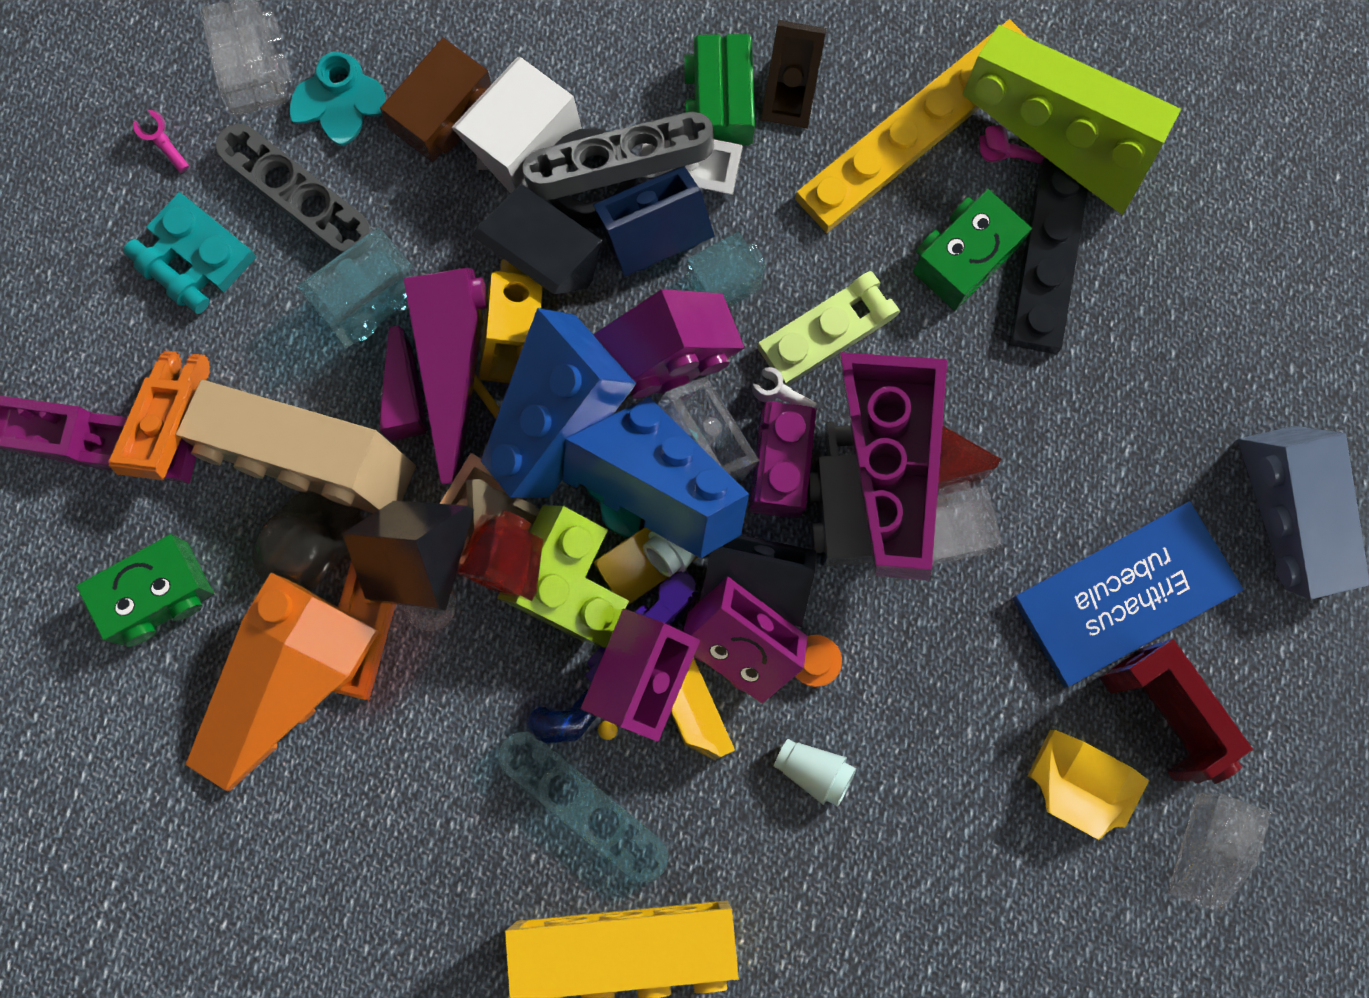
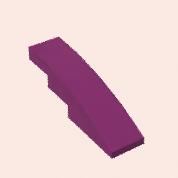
[0,396,196,484]

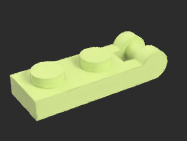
[757,271,900,386]

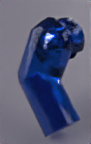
[527,689,597,744]

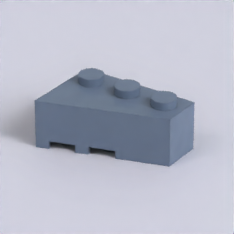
[1237,426,1369,599]

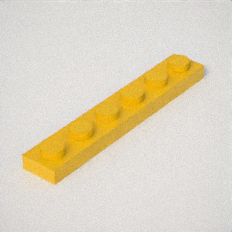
[795,19,1027,234]

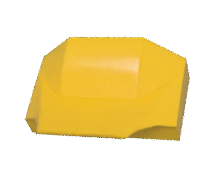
[671,657,735,760]
[1027,730,1149,840]

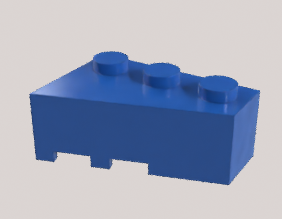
[481,308,637,498]
[563,397,749,558]

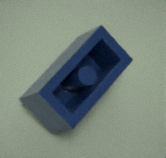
[593,166,715,276]

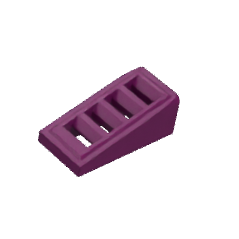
[379,325,428,441]

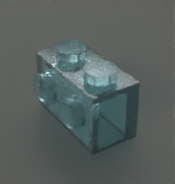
[297,227,418,349]

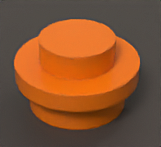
[795,635,842,687]

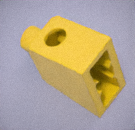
[478,259,542,383]

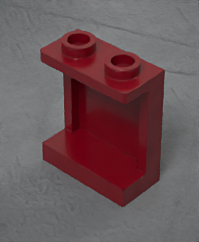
[1099,639,1254,784]

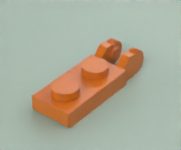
[109,351,211,480]

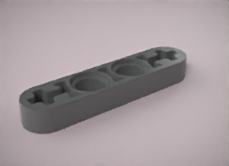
[523,112,714,200]
[216,124,375,260]

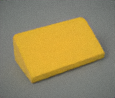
[594,527,699,607]

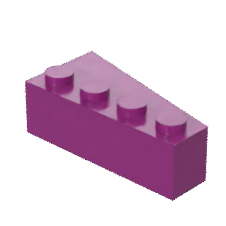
[840,352,947,581]

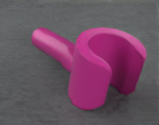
[133,110,190,173]
[979,125,1045,164]

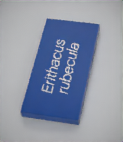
[1012,501,1244,688]

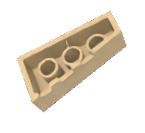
[176,379,416,513]

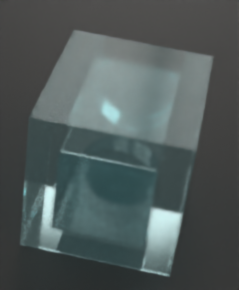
[686,231,766,307]

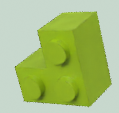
[497,505,629,648]

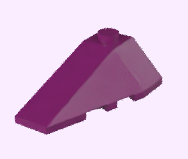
[403,268,488,485]

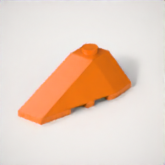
[185,573,380,791]

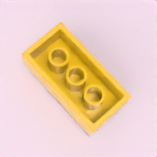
[505,900,739,998]

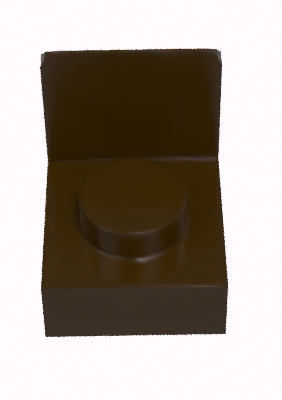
[761,20,827,129]

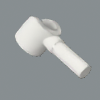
[752,367,819,409]

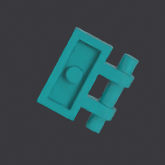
[123,191,257,314]

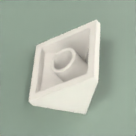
[451,57,582,193]

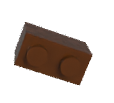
[380,37,492,163]

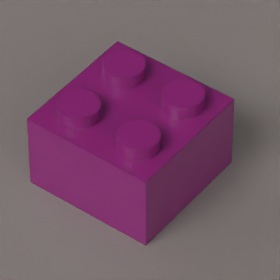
[593,289,745,399]

